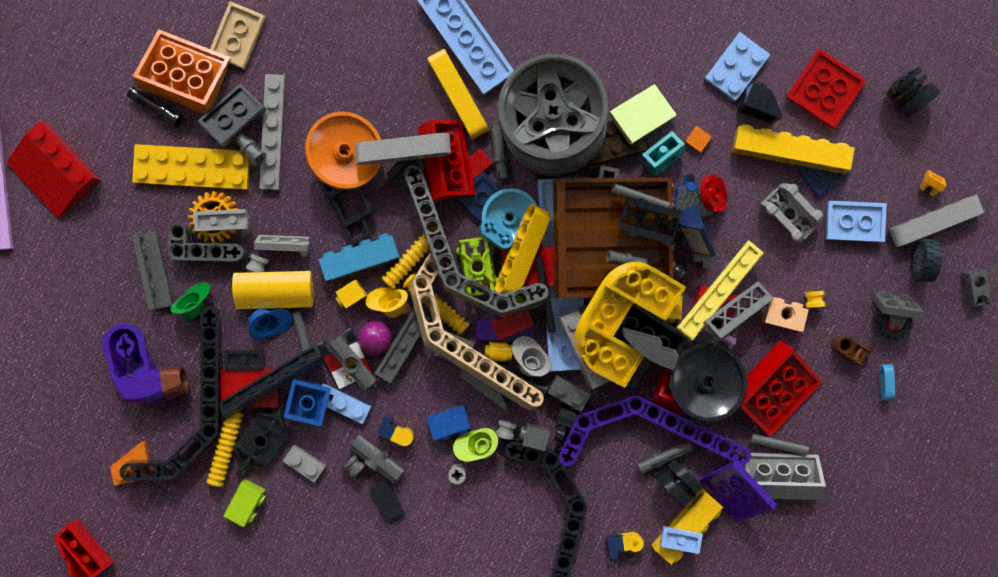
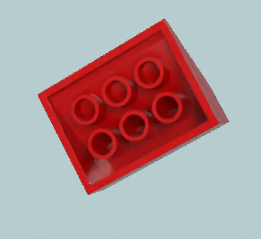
[6,121,101,218]
[739,341,822,437]

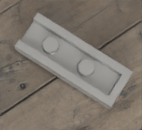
[194,209,250,232]
[254,235,310,257]

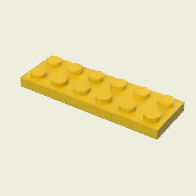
[132,144,250,190]

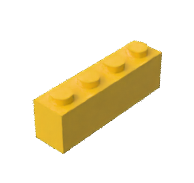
[652,490,723,565]

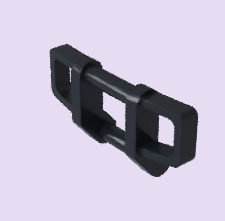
[317,179,376,244]

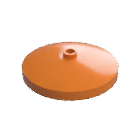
[305,112,381,190]

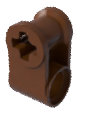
[831,336,872,367]

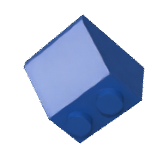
[283,378,331,427]

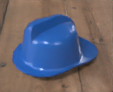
[248,309,293,339]

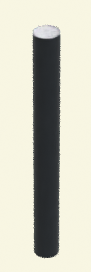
[535,256,556,333]

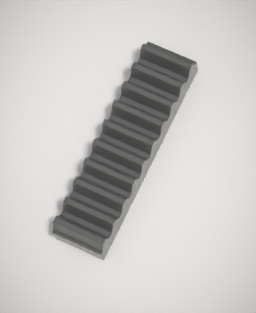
[374,308,431,383]

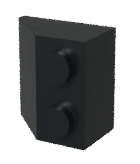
[736,82,783,125]

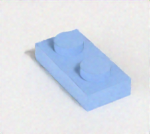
[660,526,703,554]

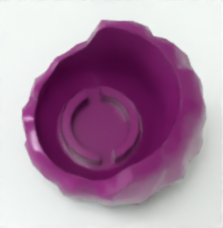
[358,321,392,357]

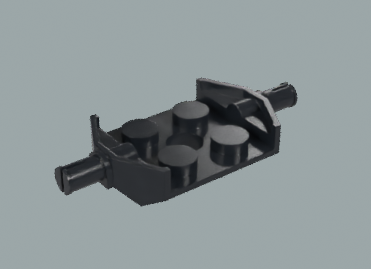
[234,403,291,478]

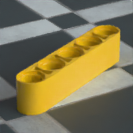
[427,49,490,140]
[495,204,551,298]

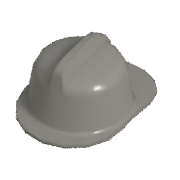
[512,336,551,377]

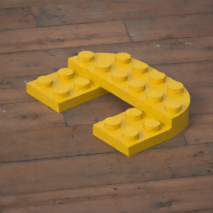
[574,262,686,388]

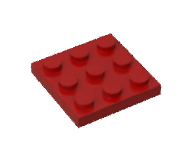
[785,48,867,129]

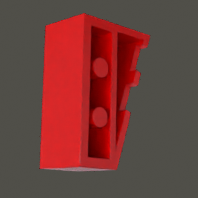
[54,519,114,577]

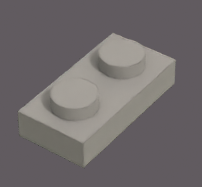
[283,445,326,483]

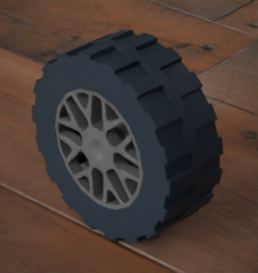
[910,238,943,282]

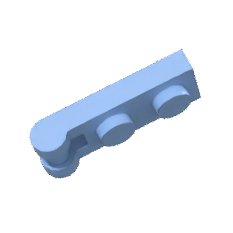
[323,384,372,424]

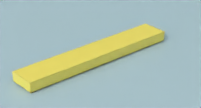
[676,241,763,341]

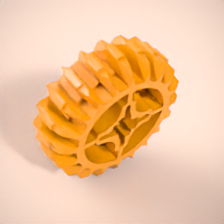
[188,191,239,243]

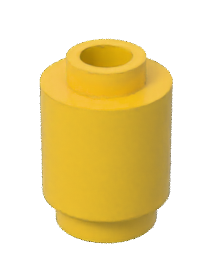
[485,342,512,362]

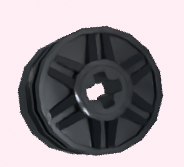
[886,66,940,118]

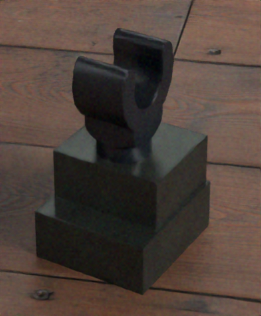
[555,406,578,441]

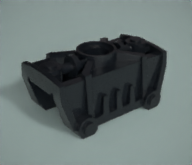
[618,197,683,247]

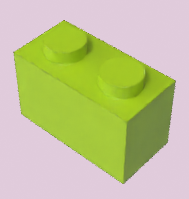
[224,479,266,527]

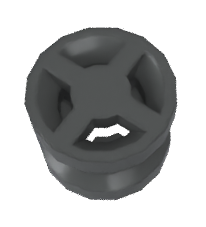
[342,455,365,479]

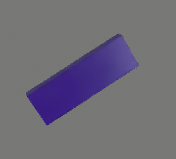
[475,320,534,342]

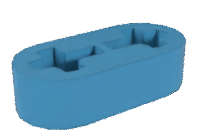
[479,219,513,250]
[879,364,895,401]

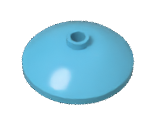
[482,188,537,246]

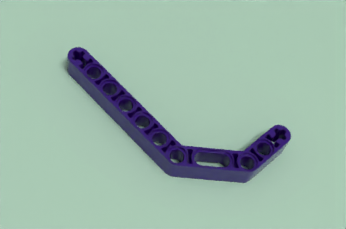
[559,395,751,466]

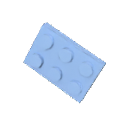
[704,32,770,102]
[825,201,887,242]

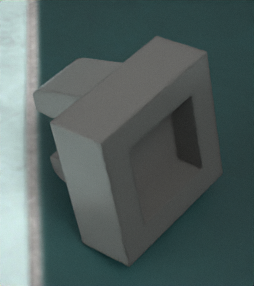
[691,254,711,268]

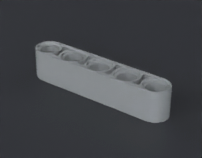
[355,133,451,165]
[889,195,984,247]

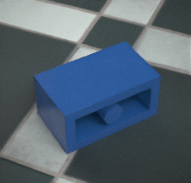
[427,404,471,442]

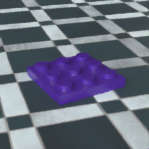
[699,461,777,522]

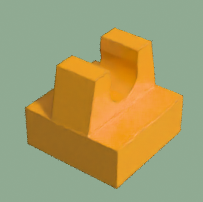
[920,170,946,197]

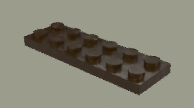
[532,120,647,181]

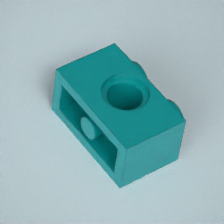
[642,131,685,177]

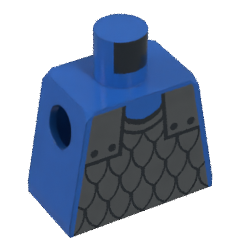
[672,174,712,218]

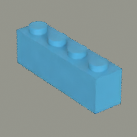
[318,233,401,281]

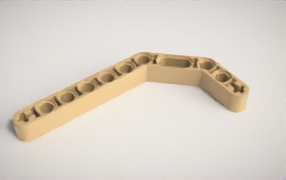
[410,244,544,410]

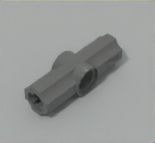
[327,335,377,391]
[349,434,405,483]

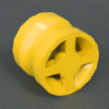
[805,291,826,308]

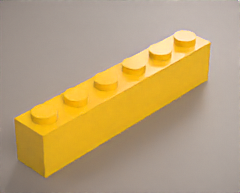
[732,125,854,174]

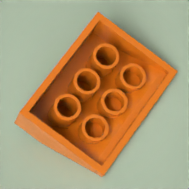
[133,29,230,114]

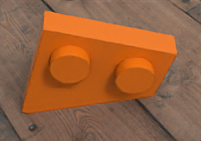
[110,441,153,486]

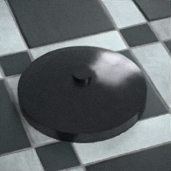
[668,343,747,422]

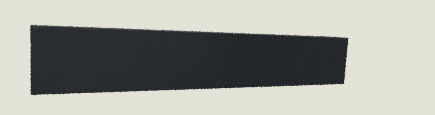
[219,344,324,420]

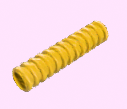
[382,226,437,289]
[403,274,469,335]
[207,411,244,487]

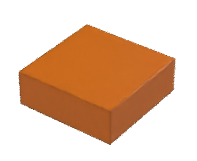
[685,126,712,153]

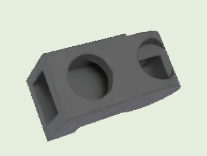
[961,269,990,307]

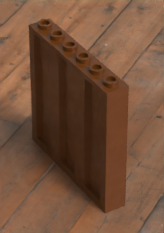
[552,178,676,298]

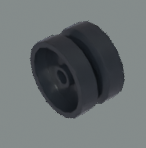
[656,459,706,508]

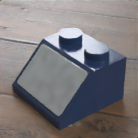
[677,204,716,257]

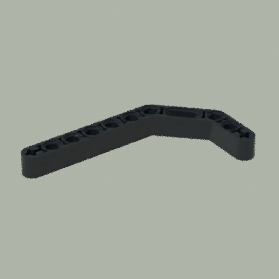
[119,307,220,481]
[505,440,587,577]

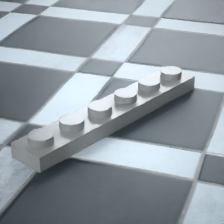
[259,74,286,190]

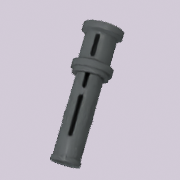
[234,132,267,166]

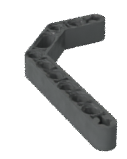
[405,165,548,317]

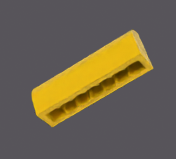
[232,271,315,309]

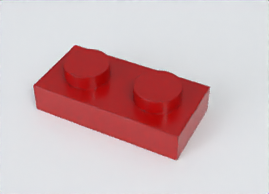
[491,309,534,340]

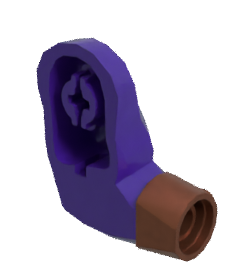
[102,324,189,404]

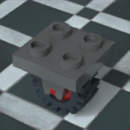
[872,292,924,340]

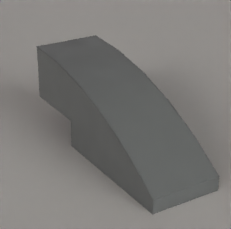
[621,327,679,370]

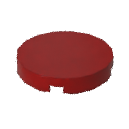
[701,174,728,213]

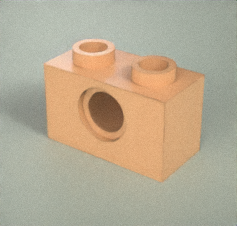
[761,297,809,332]

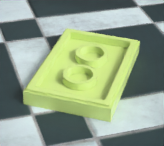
[609,84,676,145]

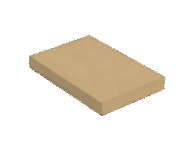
[210,1,266,70]

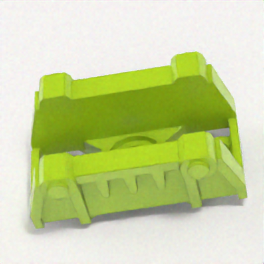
[456,237,498,296]

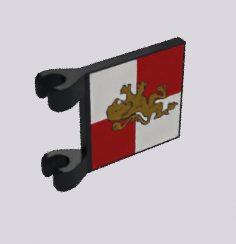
[318,327,374,390]

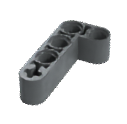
[168,224,248,262]

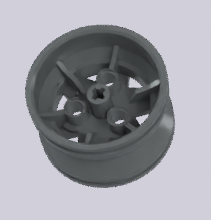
[498,54,608,176]

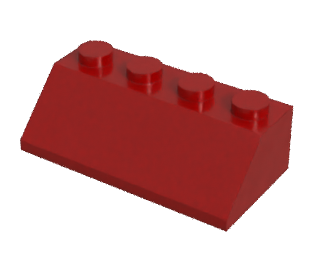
[418,120,475,201]

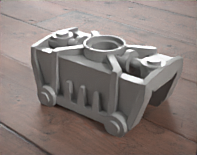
[760,183,824,244]

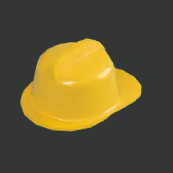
[365,288,408,318]

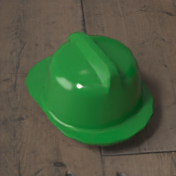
[171,282,211,323]

